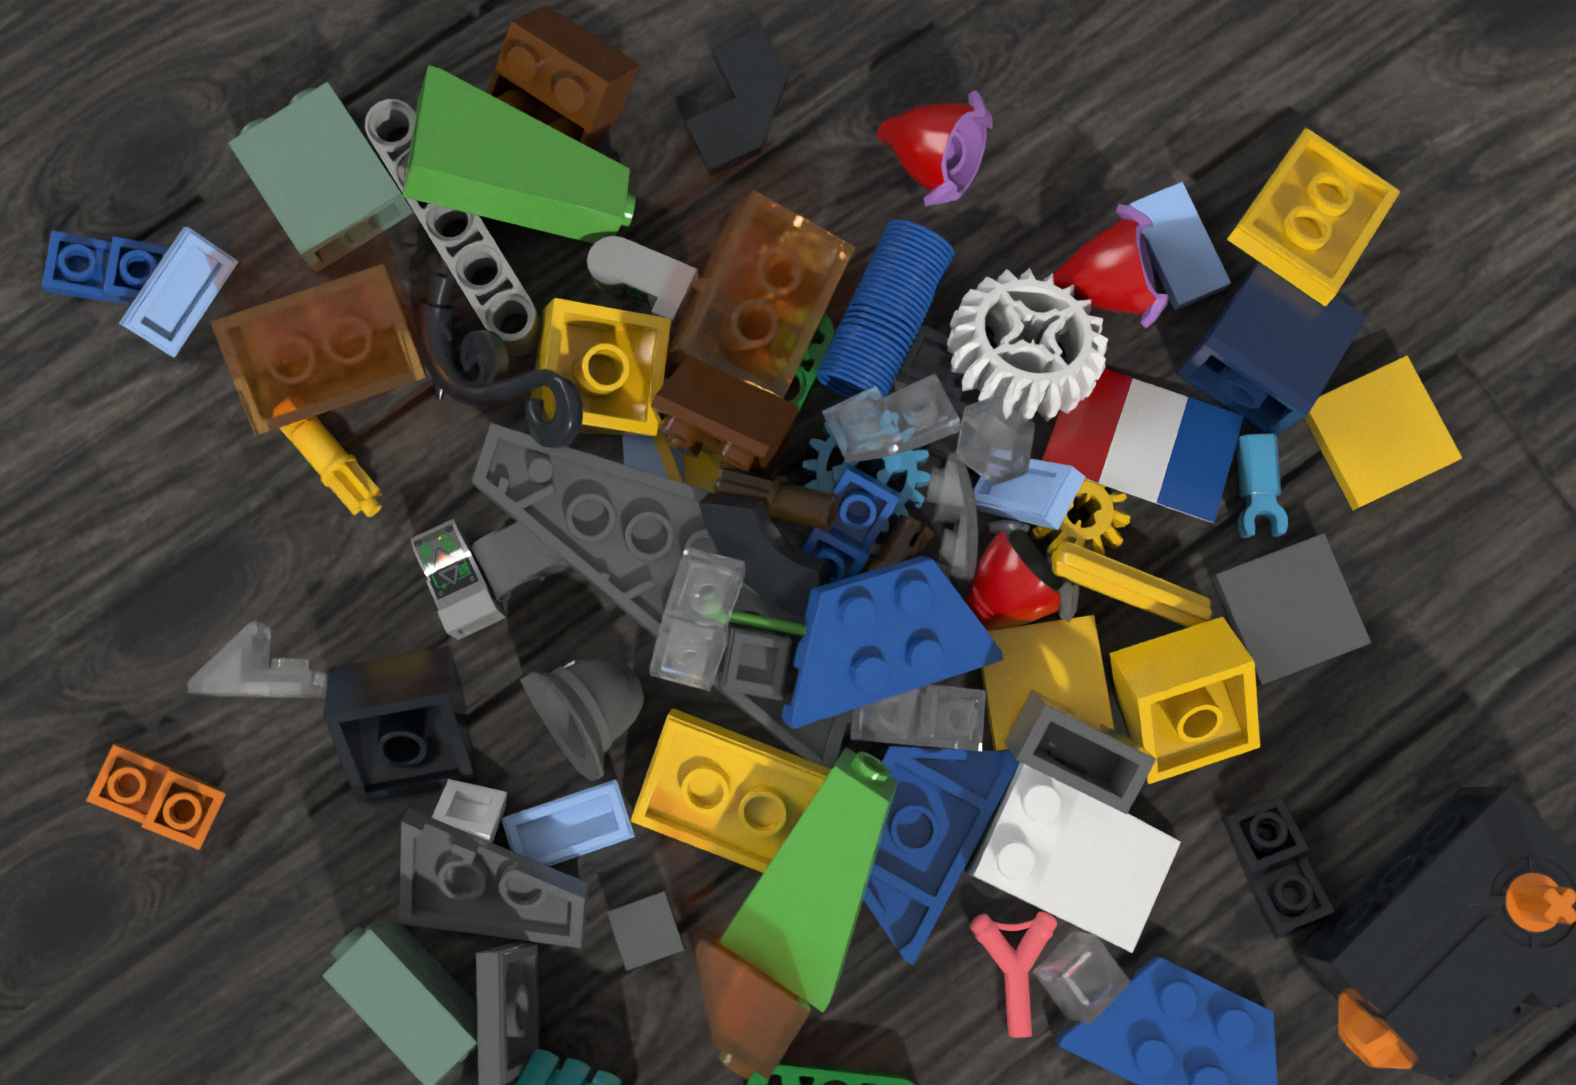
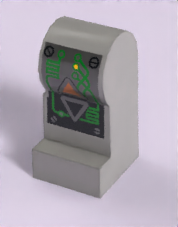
[587,236,700,336]
[410,518,506,640]

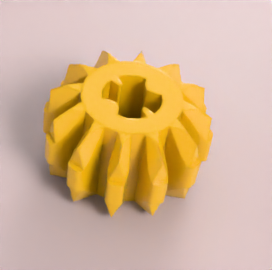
[1031,479,1130,558]

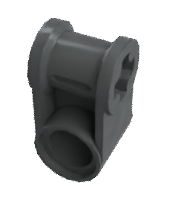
[471,522,570,602]

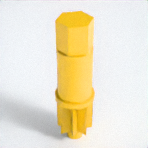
[274,399,382,517]

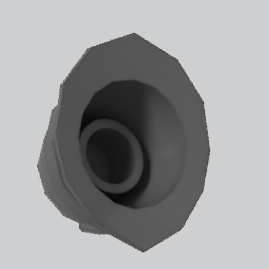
[520,659,644,781]

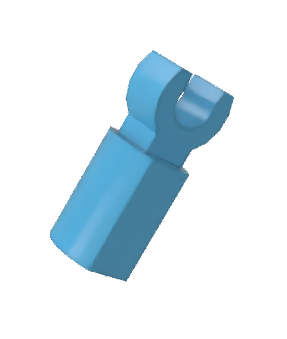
[1236,434,1288,538]

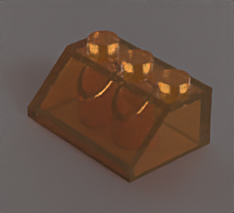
[666,190,855,399]
[210,263,427,436]

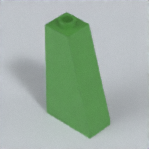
[402,65,636,244]
[719,747,898,1012]

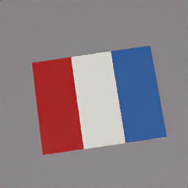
[1042,368,1244,523]

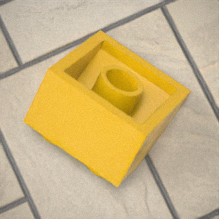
[531,298,671,437]
[1110,616,1260,784]

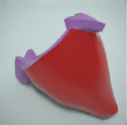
[876,90,993,206]
[1053,204,1169,328]

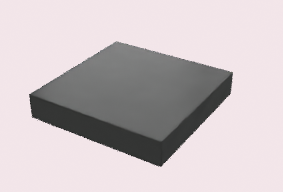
[1211,533,1371,686]
[476,941,540,1085]

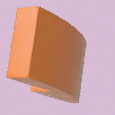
[86,743,227,850]

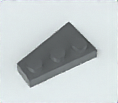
[399,808,589,948]

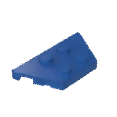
[782,556,1004,729]
[863,746,1020,965]
[1056,955,1278,1085]

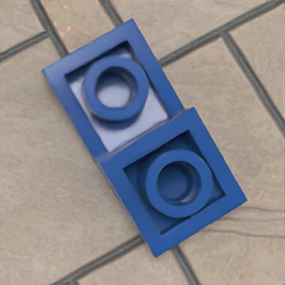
[42,230,170,304]
[800,464,900,583]

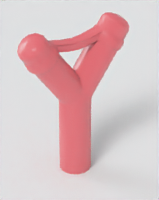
[970,911,1057,1038]

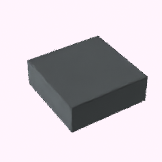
[719,628,792,700]
[607,890,685,971]

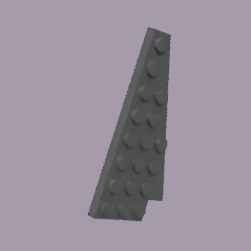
[472,423,951,769]

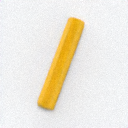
[1050,541,1213,628]

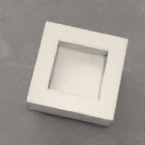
[432,779,507,843]

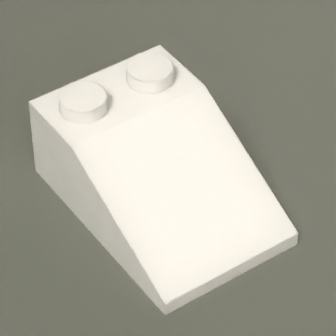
[966,763,1181,953]

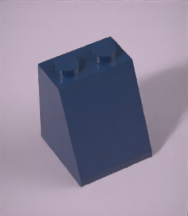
[1176,261,1367,437]

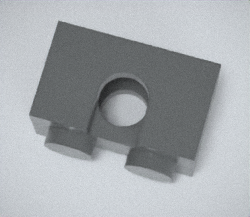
[1004,689,1156,814]

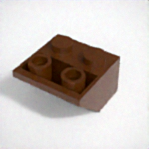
[487,5,641,150]
[651,355,799,478]

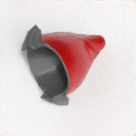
[964,520,1080,631]

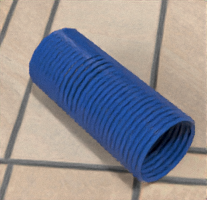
[815,219,955,408]

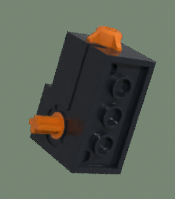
[1292,786,1576,1082]

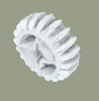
[947,268,1108,423]

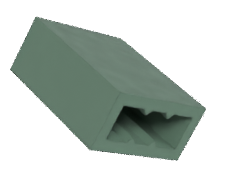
[228,82,413,273]
[322,920,478,1085]

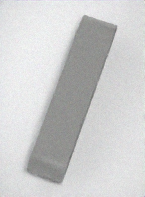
[365,99,541,356]

